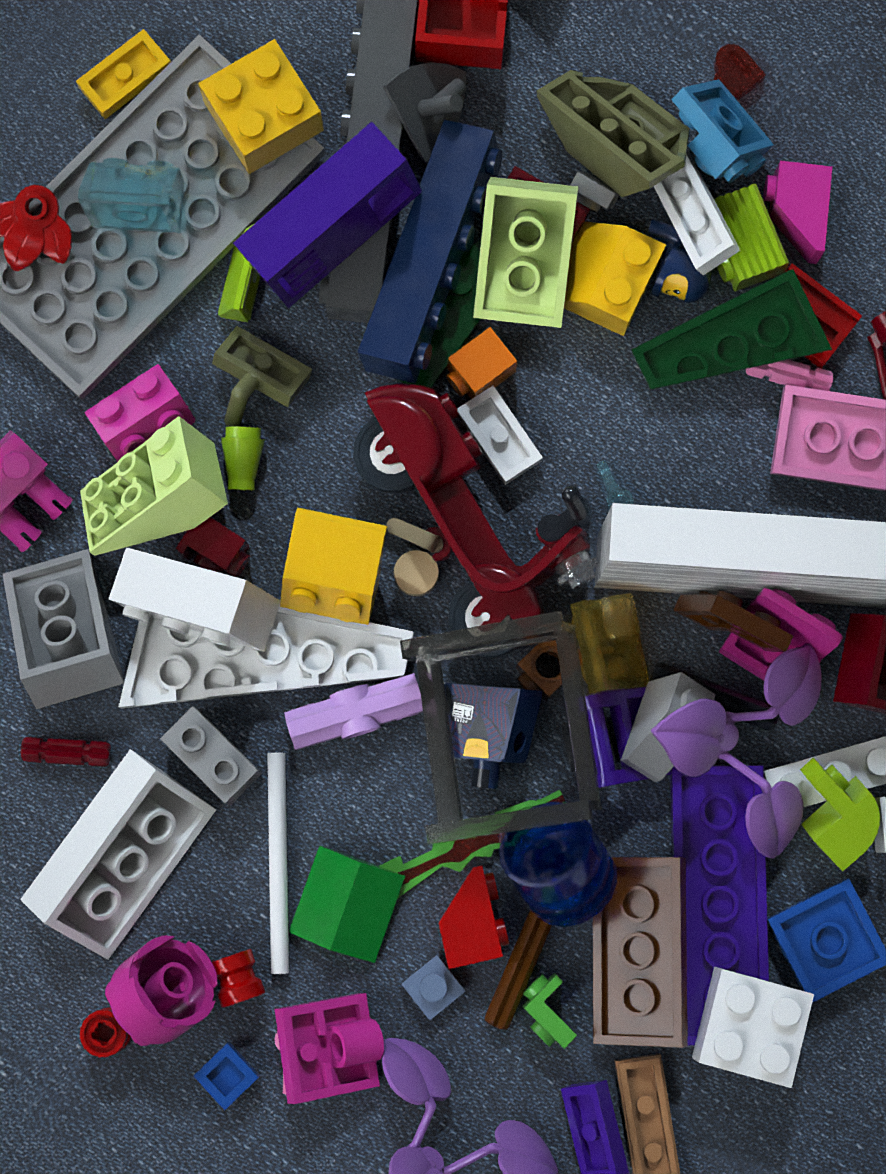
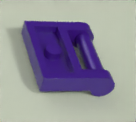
[578,687,671,789]

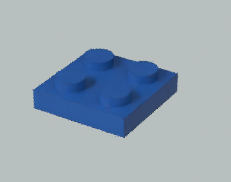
[767,878,886,1003]

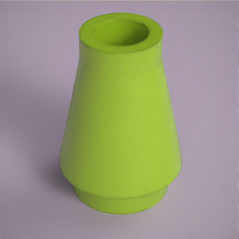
[221,426,265,490]

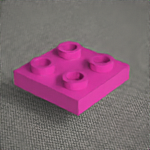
[274,993,384,1104]

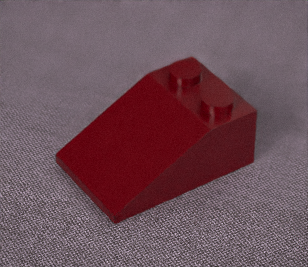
[833,613,886,714]

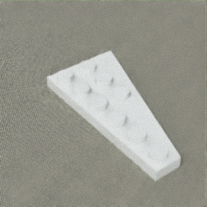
[119,606,414,709]

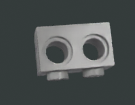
[160,706,262,806]

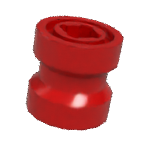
[212,949,266,1008]
[80,1007,131,1057]

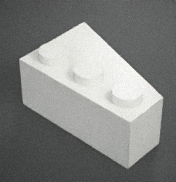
[109,547,281,652]

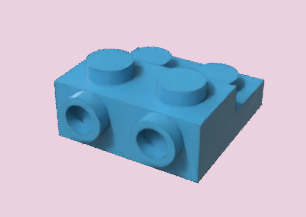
[671,79,774,183]

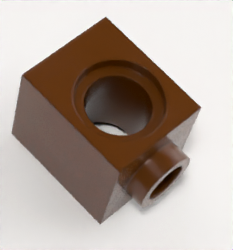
[515,626,588,700]

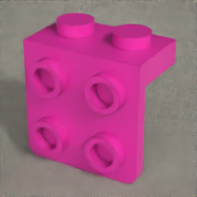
[719,588,843,681]

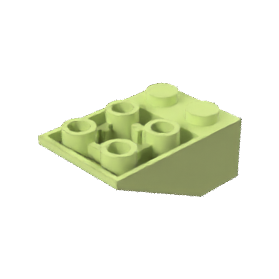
[80,416,228,556]

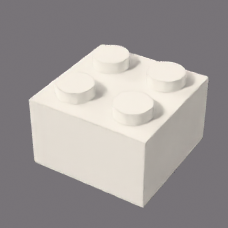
[692,967,814,1088]

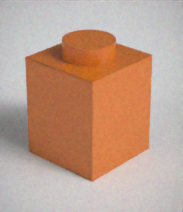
[446,327,517,399]

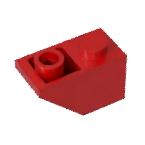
[438,865,509,969]

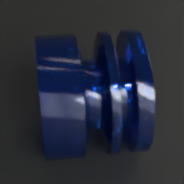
[500,802,617,927]

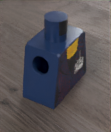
[444,683,542,789]

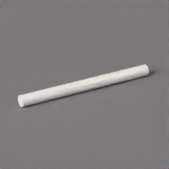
[267,753,289,974]

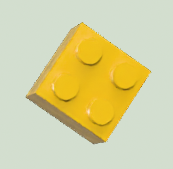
[198,39,324,174]

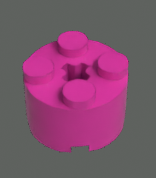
[105,935,218,1046]

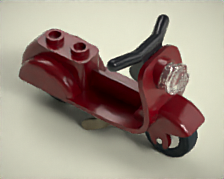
[353,383,599,658]

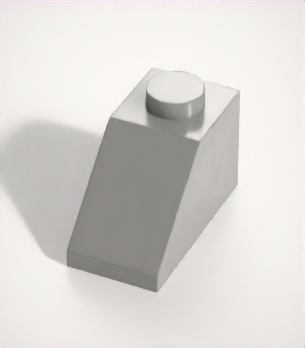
[621,672,715,782]

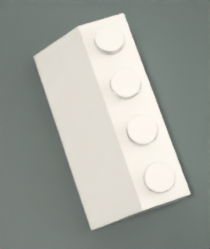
[20,749,216,960]

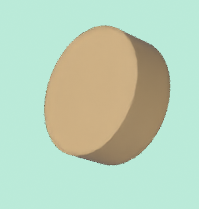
[394,550,439,596]

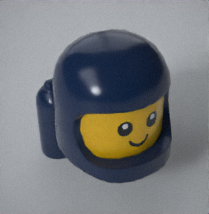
[647,219,712,303]

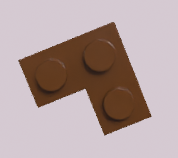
[673,591,793,652]

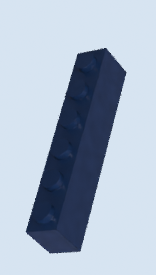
[357,119,502,384]

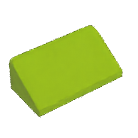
[218,224,260,323]

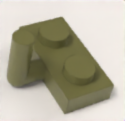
[212,326,312,427]

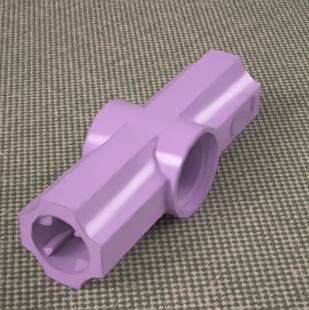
[284,673,426,750]

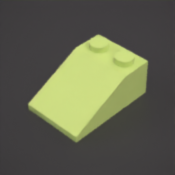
[473,177,578,328]

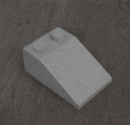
[3,549,124,709]

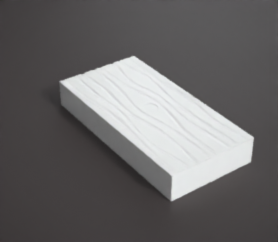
[594,503,886,608]

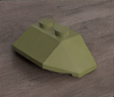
[537,70,689,197]

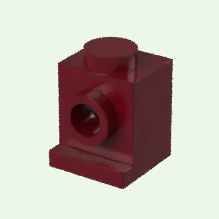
[175,517,250,577]

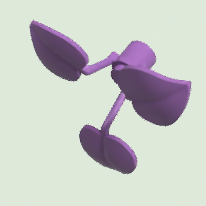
[651,643,822,859]
[382,1038,558,1174]

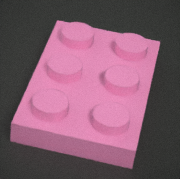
[770,385,886,492]

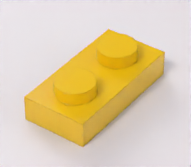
[76,29,171,119]

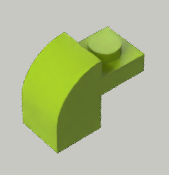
[800,757,880,872]

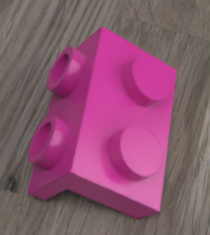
[84,364,195,462]

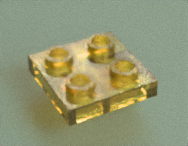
[570,593,650,694]

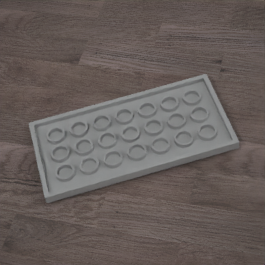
[0,35,325,400]

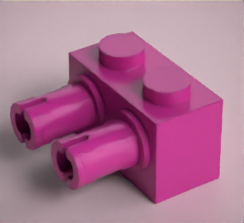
[0,430,73,552]

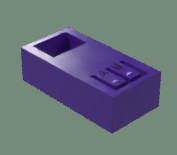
[233,121,422,309]

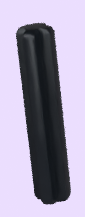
[649,662,779,730]

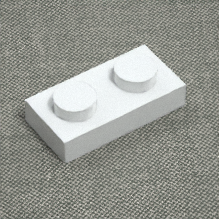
[457,386,543,485]

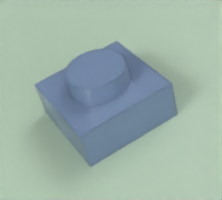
[401,954,466,1021]

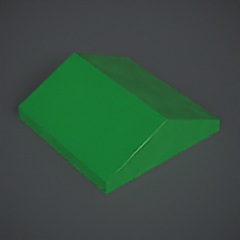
[289,845,405,963]

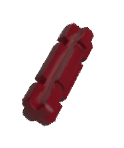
[20,737,111,767]

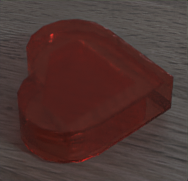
[713,44,766,101]

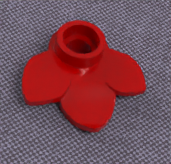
[0,185,72,271]

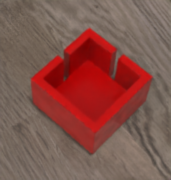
[415,0,508,69]

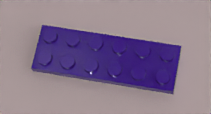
[670,766,769,1045]

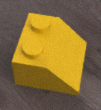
[564,222,666,336]
[280,507,387,625]

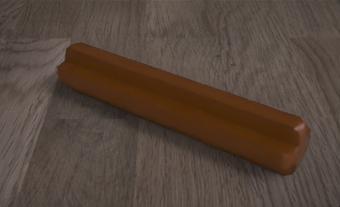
[485,897,559,1030]

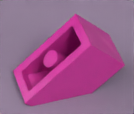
[763,161,833,264]

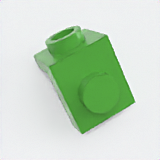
[522,973,577,1049]

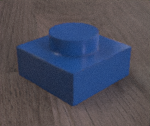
[193,1042,260,1111]

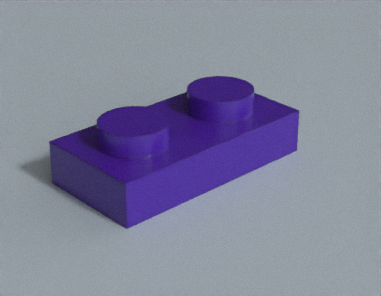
[561,1080,629,1174]

